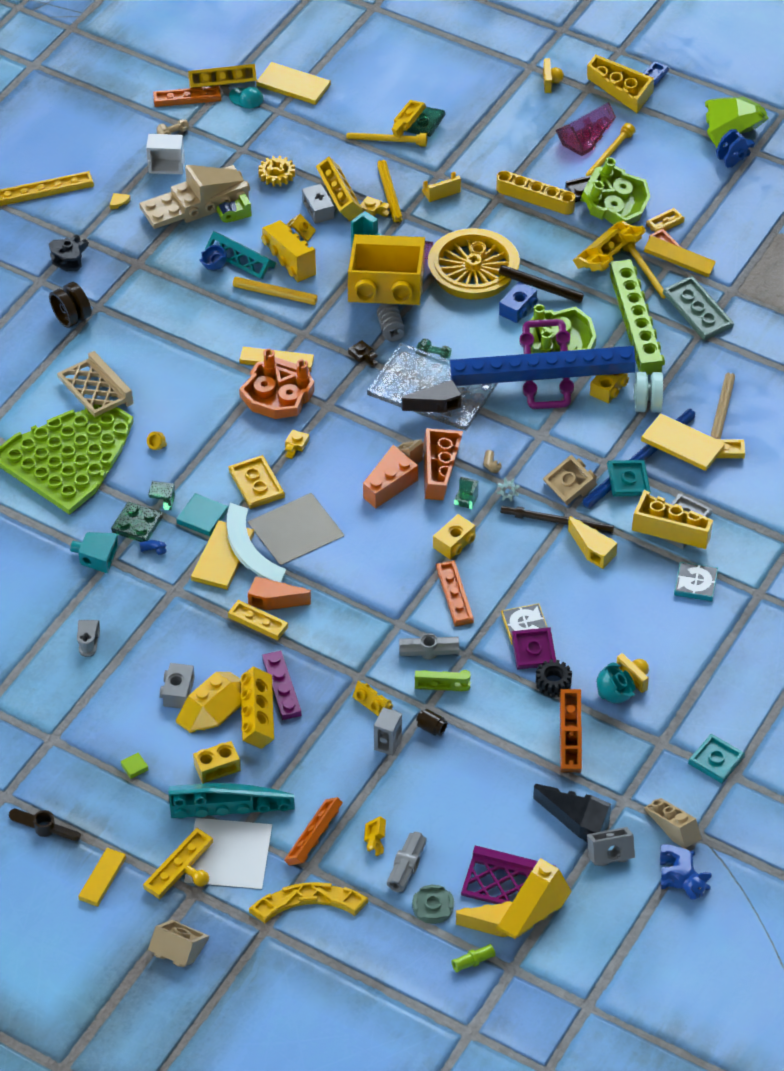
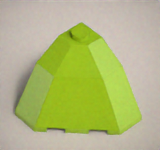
[705,96,769,148]

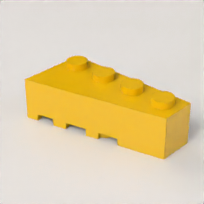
[587,54,654,113]
[261,220,316,282]
[632,490,713,549]

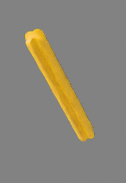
[377,160,402,223]
[233,277,318,305]

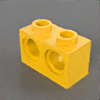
[590,373,629,404]
[193,741,241,784]

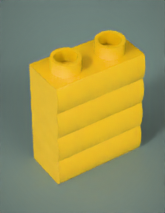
[348,234,425,305]

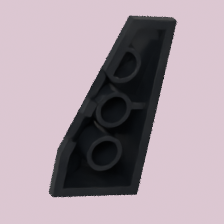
[533,784,611,843]

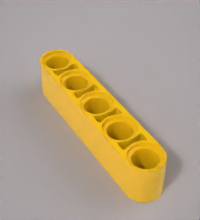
[496,171,575,215]

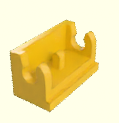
[422,172,461,202]

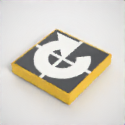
[501,603,548,645]

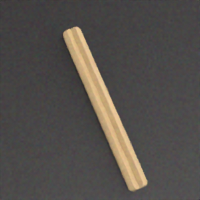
[710,372,735,439]

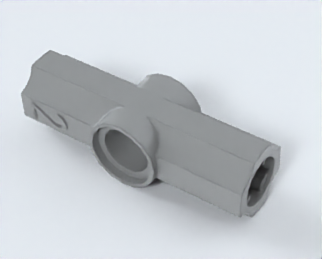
[399,633,459,660]
[387,832,426,893]

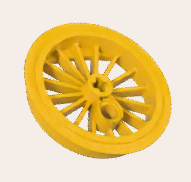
[428,228,520,300]

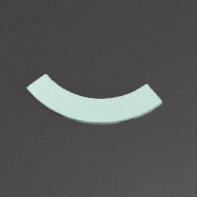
[226,503,286,583]

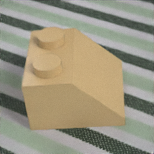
[148,920,209,967]

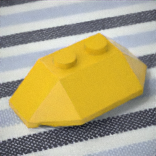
[176,672,241,733]

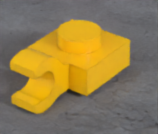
[360,196,391,217]
[285,429,310,459]
[364,816,386,856]

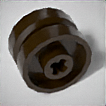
[49,282,92,328]

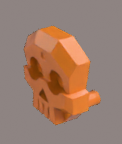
[239,348,314,419]

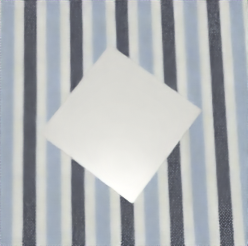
[184,818,272,889]

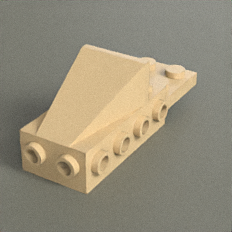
[139,165,250,229]

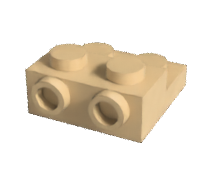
[543,455,598,505]

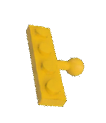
[143,828,213,900]

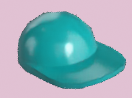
[229,87,264,109]

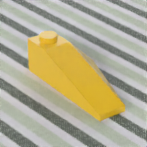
[497,858,572,939]

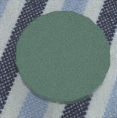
[412,884,454,924]

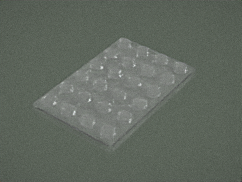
[367,343,498,431]

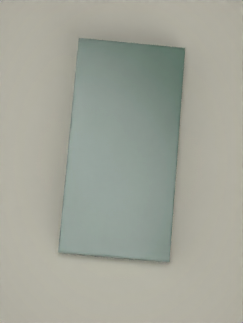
[663,276,734,341]

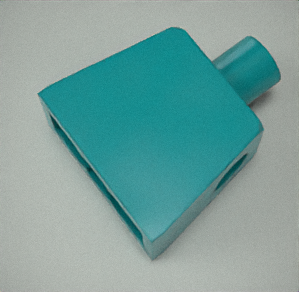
[70,532,119,573]

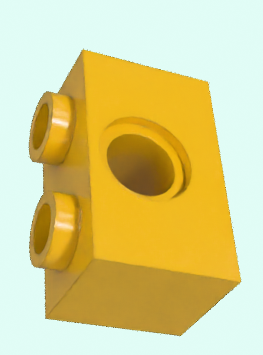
[433,514,476,560]

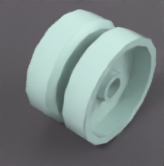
[633,372,663,412]

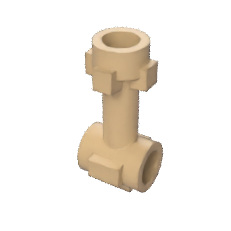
[157,119,189,135]

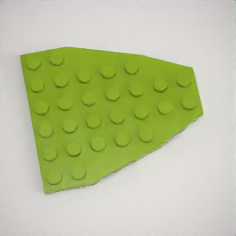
[0,404,134,515]

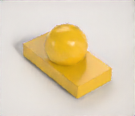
[543,58,564,93]
[616,653,649,693]

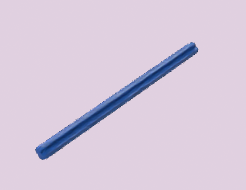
[582,409,696,508]

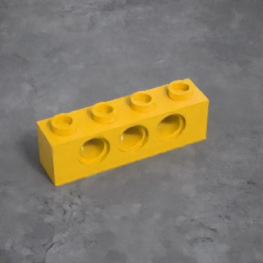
[188,64,257,88]
[316,156,363,221]
[240,666,274,749]

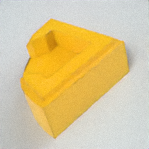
[110,193,131,209]

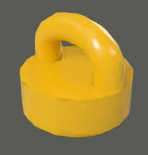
[147,431,167,450]

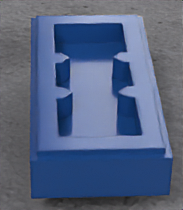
[643,61,669,86]

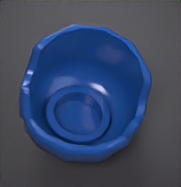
[199,245,227,271]

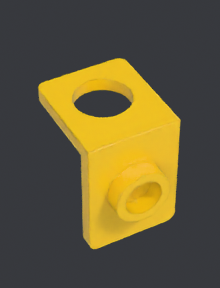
[286,214,316,241]

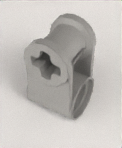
[77,620,100,657]

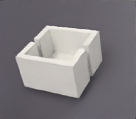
[146,134,185,174]

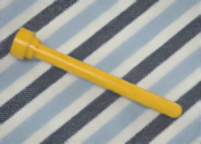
[586,123,636,176]
[346,132,427,147]
[622,242,666,299]

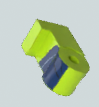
[216,194,252,223]

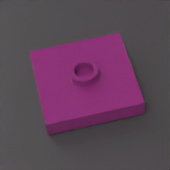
[511,627,556,670]

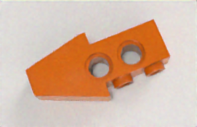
[560,689,582,773]

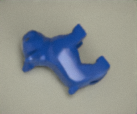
[660,844,712,899]

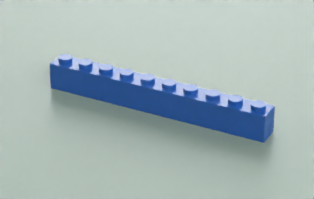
[450,346,636,386]

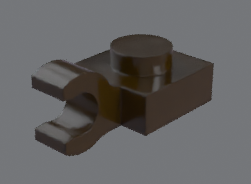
[348,340,378,367]

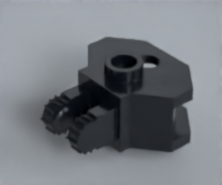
[49,235,89,271]

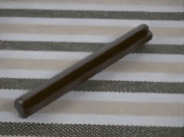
[499,265,584,303]

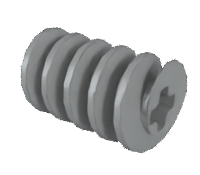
[377,303,405,341]

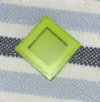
[120,753,149,779]

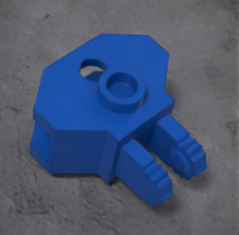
[716,129,755,168]

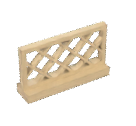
[57,351,133,417]

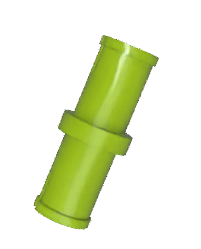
[451,944,496,973]

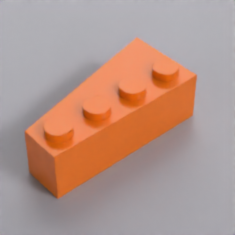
[423,428,463,500]

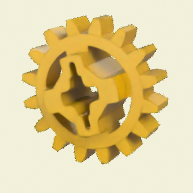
[258,156,295,187]

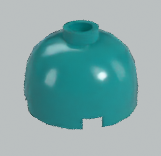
[596,662,636,704]

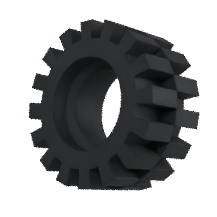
[536,659,572,698]

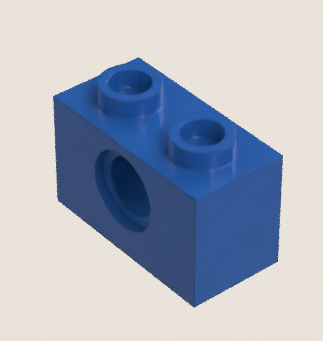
[499,281,538,323]

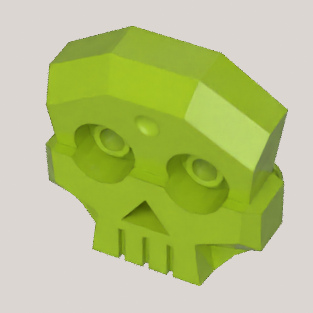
[580,157,651,225]
[530,304,597,354]

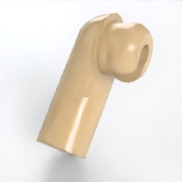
[483,450,502,473]

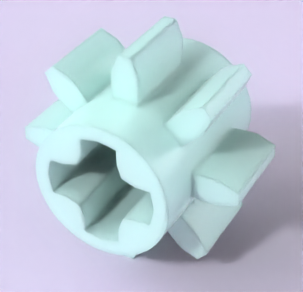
[497,478,520,501]

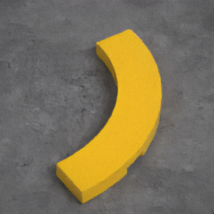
[249,882,368,923]

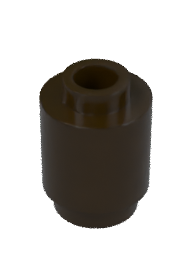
[416,709,448,736]

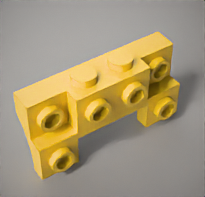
[573,221,646,272]

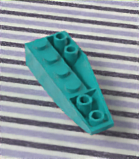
[168,783,295,819]

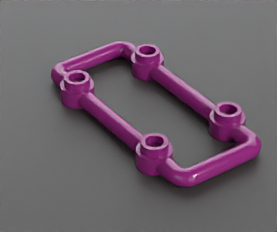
[519,319,574,409]

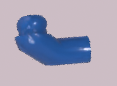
[139,540,167,555]

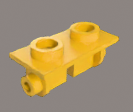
[352,681,393,716]

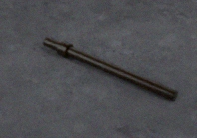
[500,506,614,533]

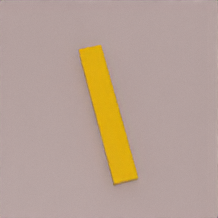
[0,171,94,206]

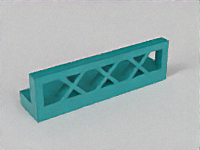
[205,231,277,279]

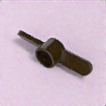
[9,808,81,841]

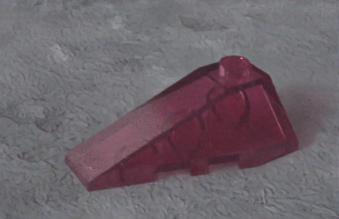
[555,102,616,156]

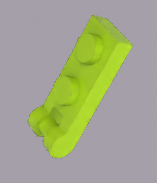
[415,670,471,691]

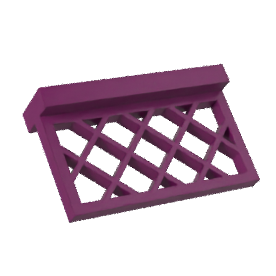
[461,845,556,904]

